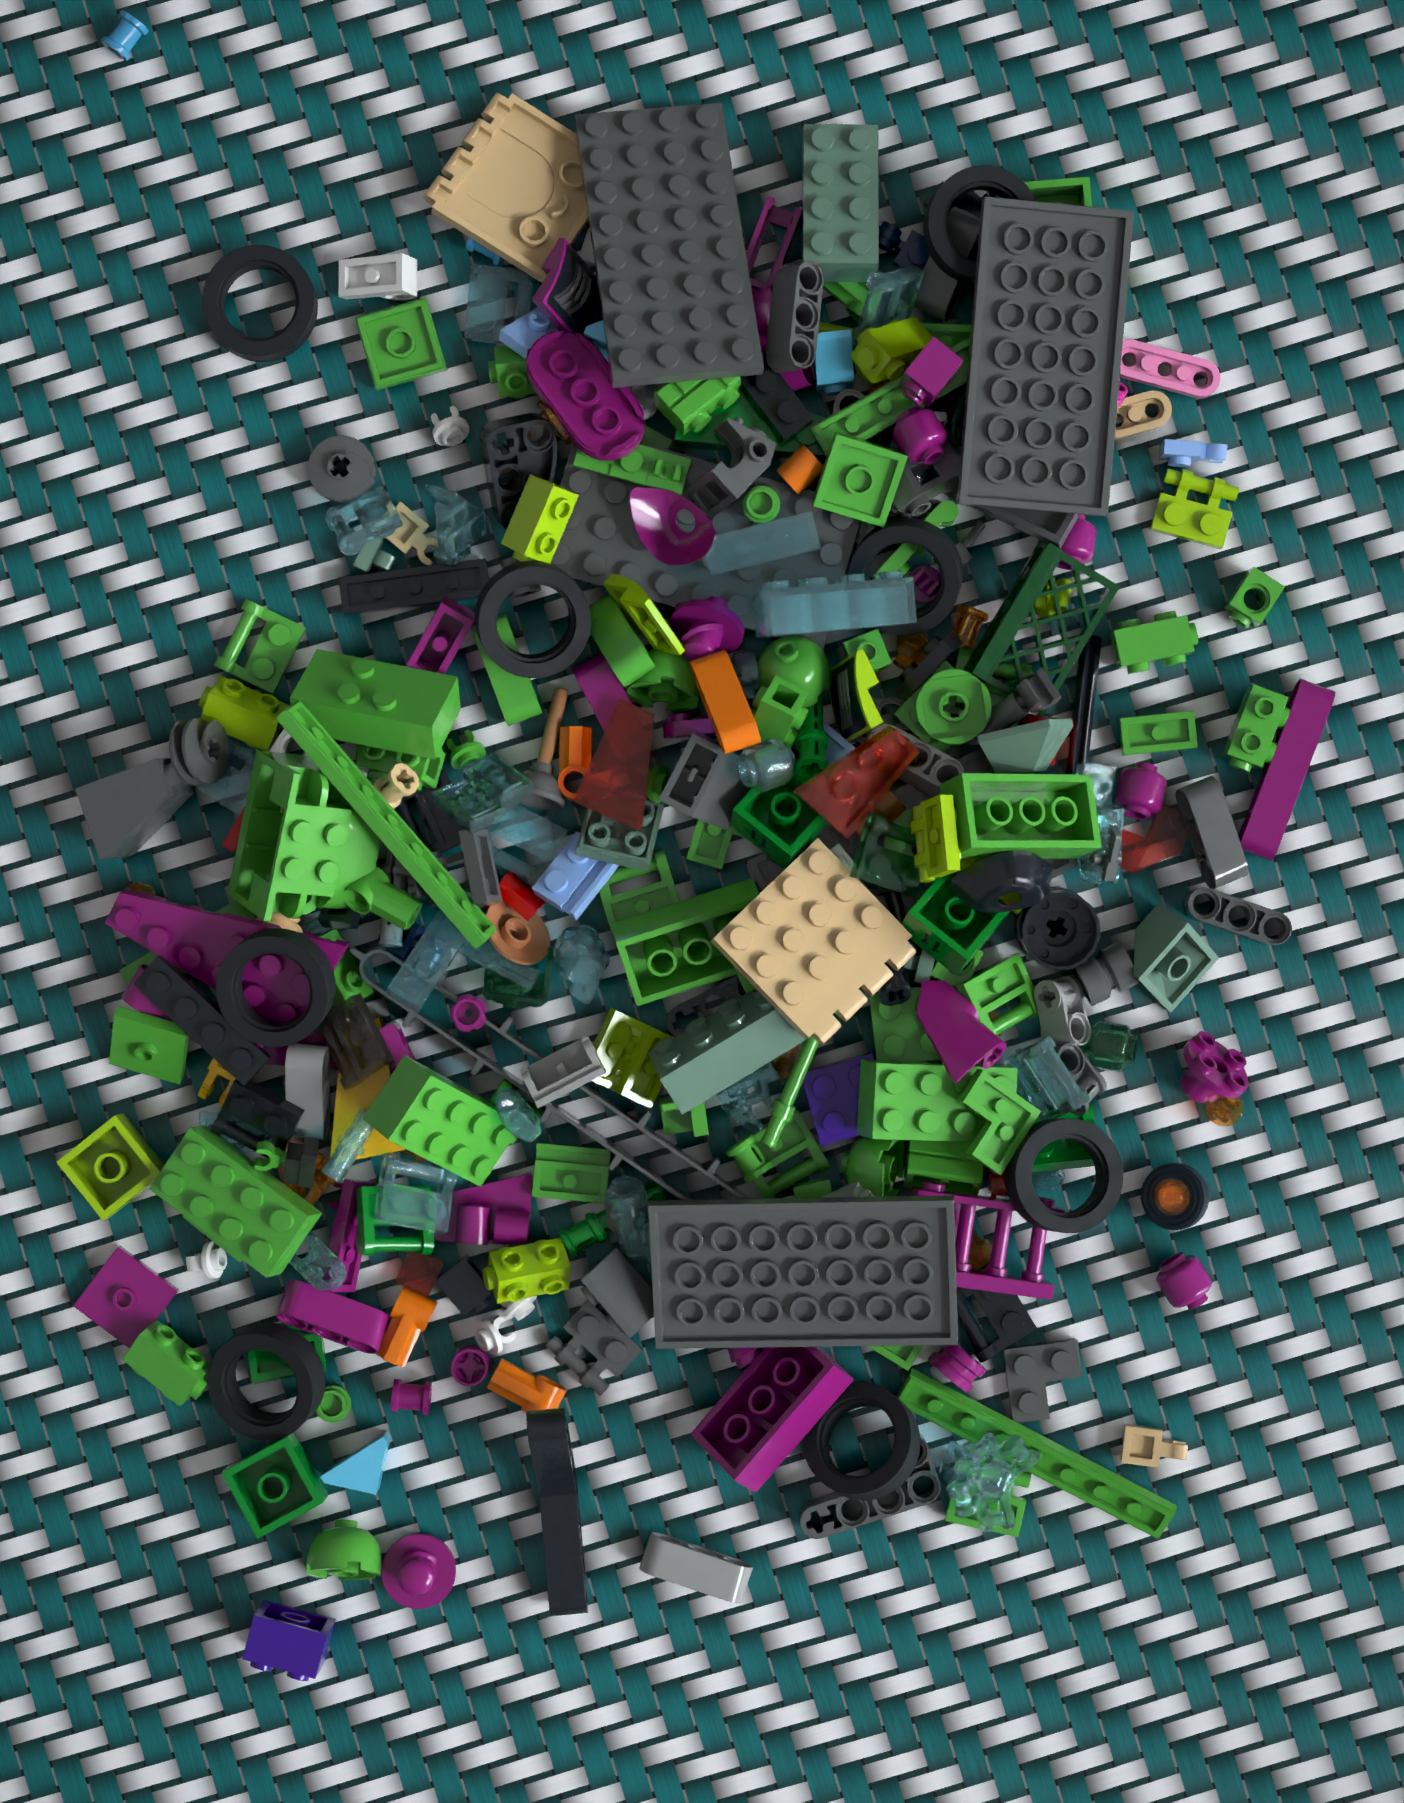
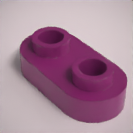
[662,712,716,739]

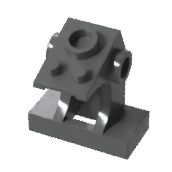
[686,417,777,518]
[890,425,969,519]
[404,829,503,907]

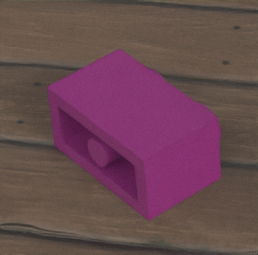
[899,336,964,408]
[406,595,475,674]

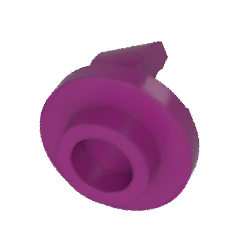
[906,566,941,603]

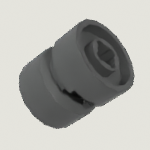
[1072,941,1139,1006]

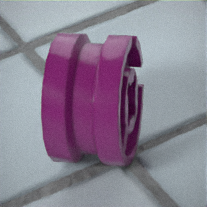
[928,1345,987,1393]

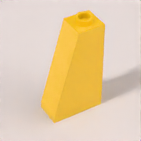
[330,1012,406,1164]

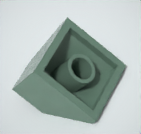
[977,719,1073,774]
[1134,902,1219,1013]

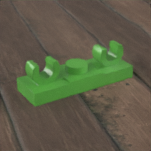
[573,444,692,495]

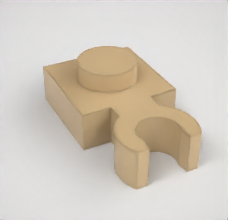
[377,501,445,566]

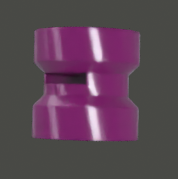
[451,1344,491,1386]

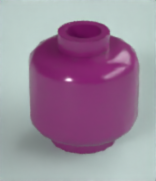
[892,407,949,465]
[1057,515,1097,570]
[1114,762,1167,820]
[1156,1252,1212,1310]

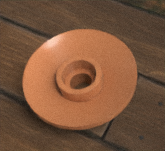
[485,901,550,965]

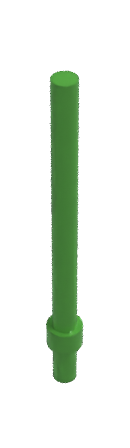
[761,1037,819,1148]

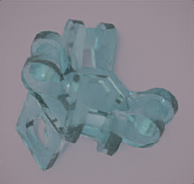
[938,1431,1039,1532]

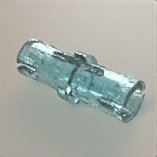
[321,1106,374,1184]

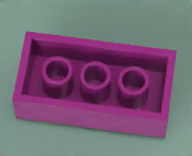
[690,1347,854,1493]

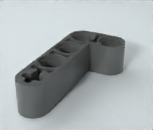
[799,1433,941,1539]

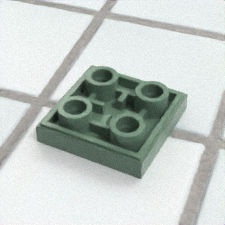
[575,787,664,872]

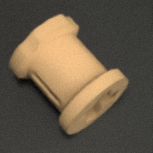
[372,763,419,809]

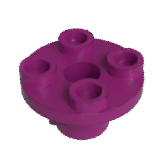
[670,596,745,661]
[1180,1031,1249,1103]
[381,1533,456,1609]

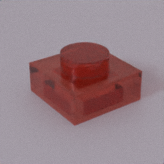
[394,1251,445,1297]

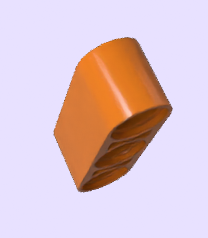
[689,649,761,755]

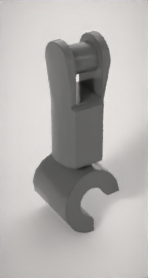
[969,667,1062,746]

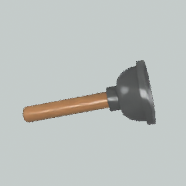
[516,688,568,811]

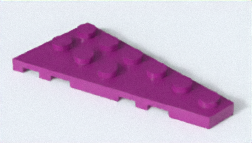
[105,889,350,1021]

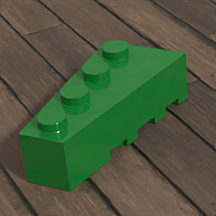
[675,388,826,462]

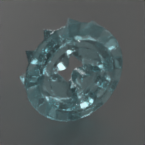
[495,1087,541,1142]

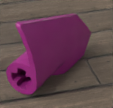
[916,980,1006,1083]
[432,1174,533,1246]

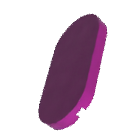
[526,331,644,461]

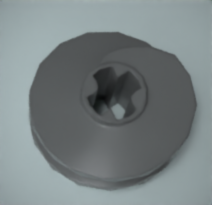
[307,435,377,503]
[169,718,230,786]

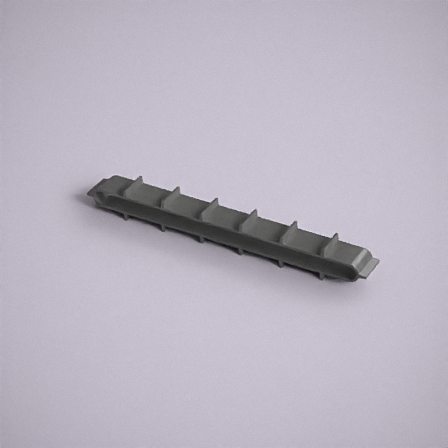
[350,947,752,1200]

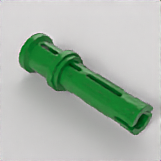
[795,692,829,780]
[557,1181,668,1259]

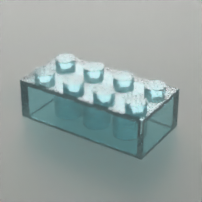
[752,570,917,638]

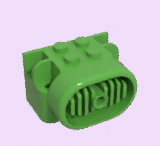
[227,750,381,921]

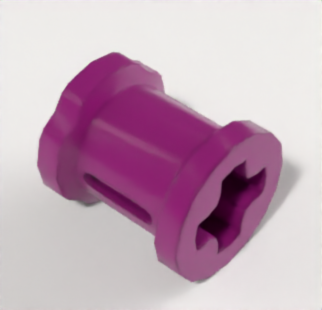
[391,1379,432,1416]

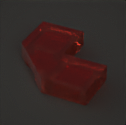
[1112,805,1188,873]

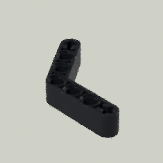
[526,1408,588,1616]

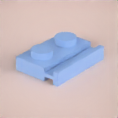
[532,831,620,921]

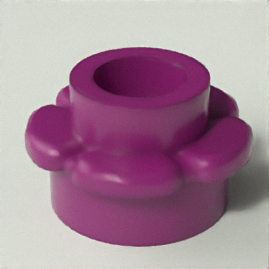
[450,994,487,1032]

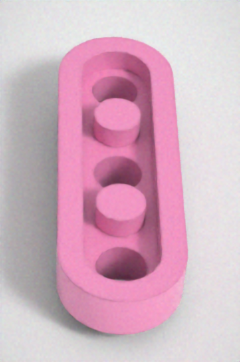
[1120,339,1220,399]

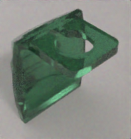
[483,947,553,1009]

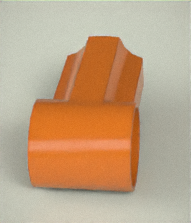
[776,444,823,495]
[558,726,592,801]
[376,1286,438,1367]
[487,1358,567,1413]

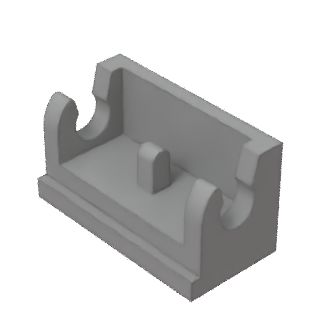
[520,1035,606,1108]

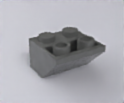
[659,730,761,830]
[581,1244,654,1338]

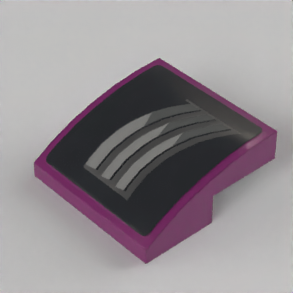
[532,238,601,335]

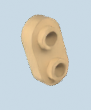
[1114,390,1172,440]

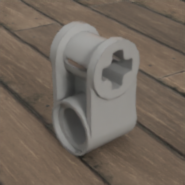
[1034,975,1091,1048]

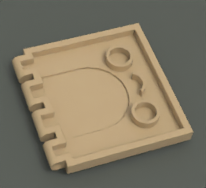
[423,93,589,283]
[710,838,916,1045]

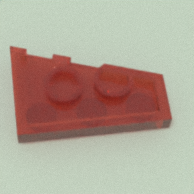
[573,699,655,833]
[793,726,920,839]

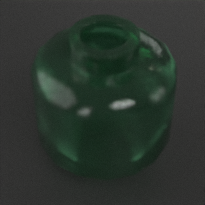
[1081,1021,1138,1072]

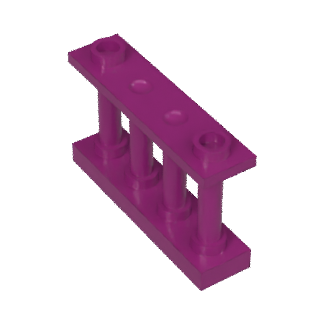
[911,1181,1065,1300]

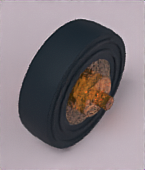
[1141,1163,1209,1230]

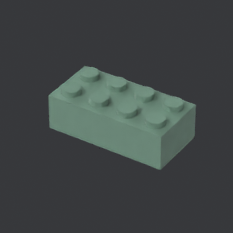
[802,124,879,282]
[648,989,812,1115]

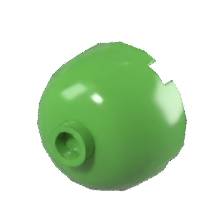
[756,636,833,708]
[627,649,700,712]
[841,1136,906,1197]
[306,1520,381,1580]

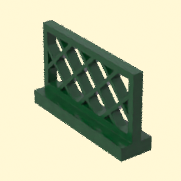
[964,540,1120,716]

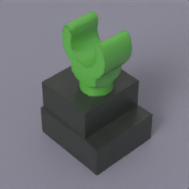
[254,1137,320,1188]

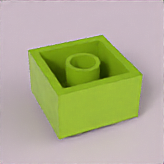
[57,1113,164,1221]

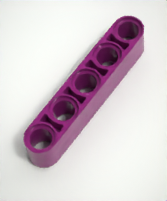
[1238,678,1336,861]

